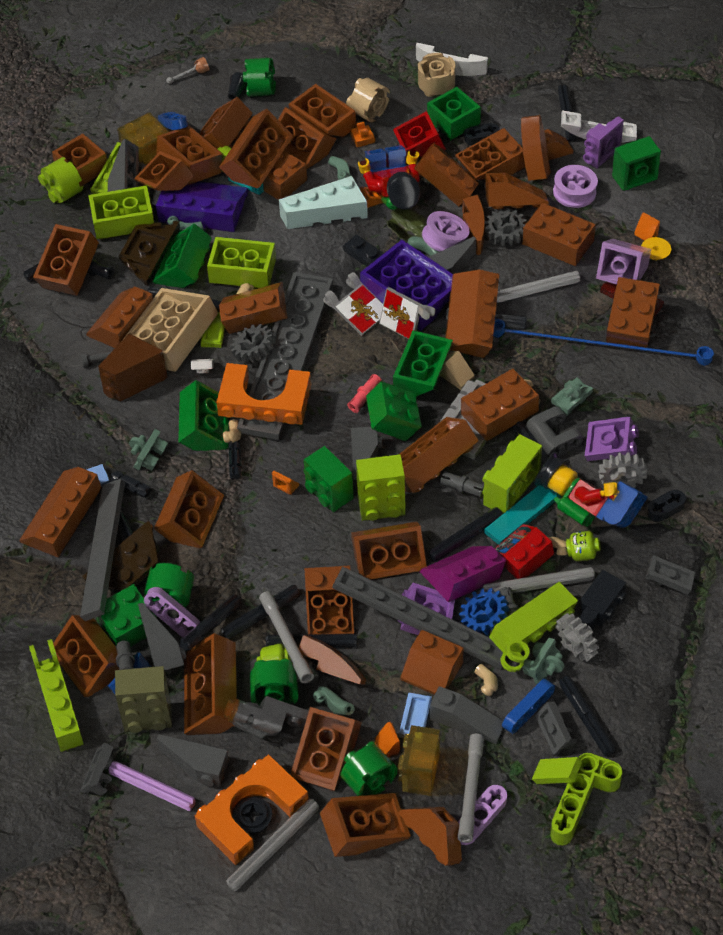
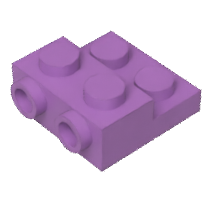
[583,116,624,168]
[585,417,639,461]
[397,583,455,635]

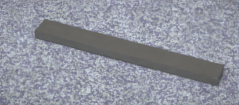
[80,479,125,621]
[332,566,507,669]

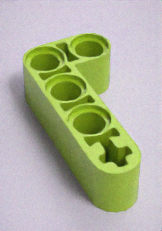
[550,753,622,846]

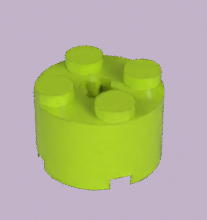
[38,157,83,203]

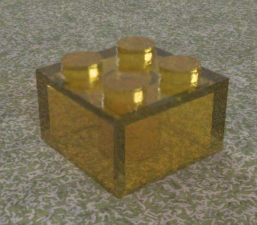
[117,113,169,164]
[398,725,440,796]

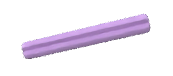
[108,761,196,811]

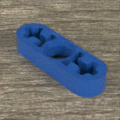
[158,112,188,130]
[502,678,555,734]

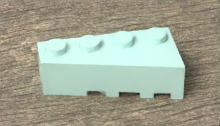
[279,176,368,229]

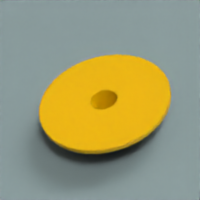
[641,237,671,260]

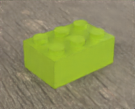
[88,186,154,239]
[207,237,276,288]
[482,434,542,515]
[356,454,405,521]

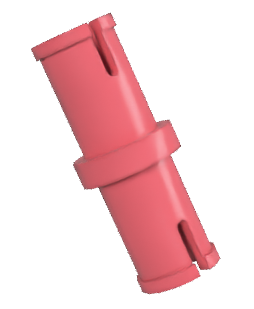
[347,374,383,413]

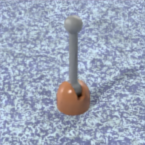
[166,57,210,84]

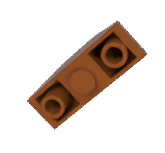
[398,807,462,866]

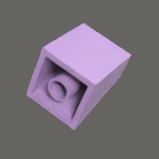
[596,239,651,284]

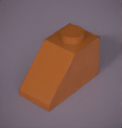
[544,129,573,160]

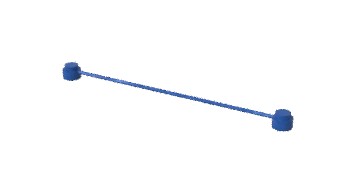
[493,319,714,366]

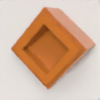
[359,186,383,208]
[634,212,660,241]
[272,471,299,495]
[375,722,400,757]

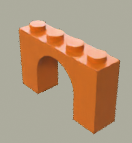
[216,363,311,425]
[195,754,309,865]

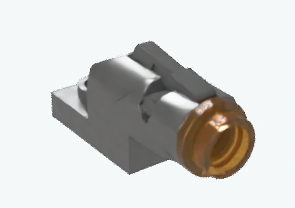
[223,696,309,739]

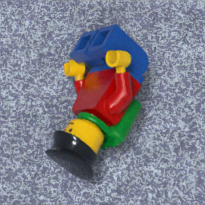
[358,145,420,210]
[534,452,648,528]

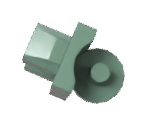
[551,377,593,416]
[129,429,168,471]
[522,638,565,684]

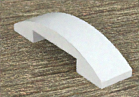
[416,43,488,76]
[561,110,637,143]

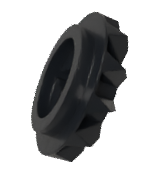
[233,797,272,835]

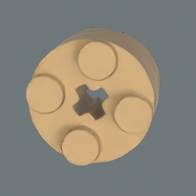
[418,53,455,97]
[346,78,390,122]

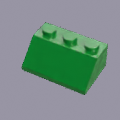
[152,223,212,288]
[393,331,453,397]
[178,380,228,451]

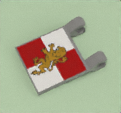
[323,272,383,336]
[379,287,435,339]

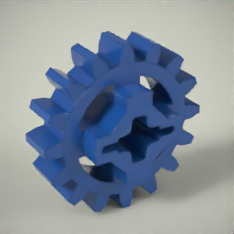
[459,588,510,636]

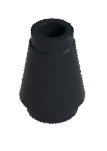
[228,72,247,100]

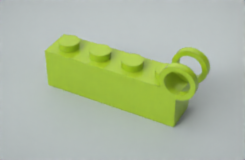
[489,582,578,672]
[29,639,84,752]

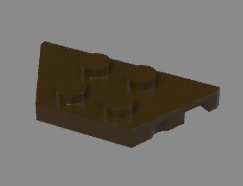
[119,221,180,286]
[82,521,160,592]

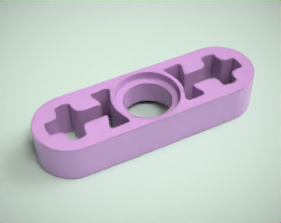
[144,587,200,637]
[458,785,507,845]

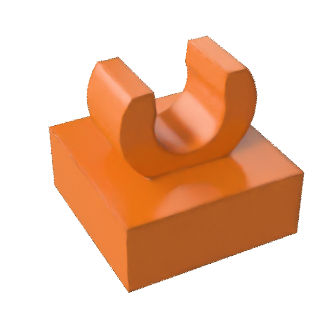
[351,122,375,147]

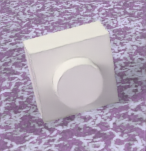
[191,359,214,373]

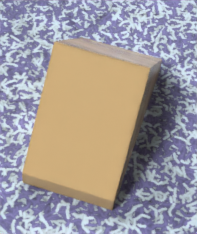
[440,351,475,390]

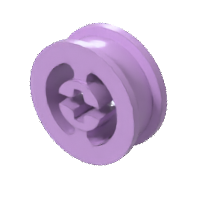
[553,165,598,208]
[422,211,469,252]

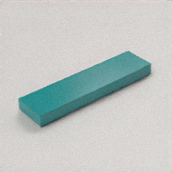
[485,485,562,545]

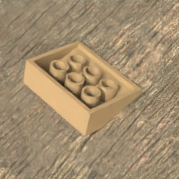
[123,288,218,372]

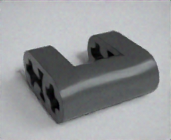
[526,406,584,457]

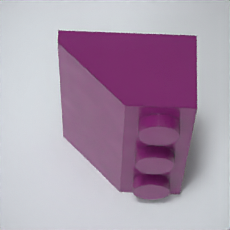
[420,546,506,602]

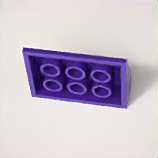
[156,181,248,232]
[360,240,453,331]

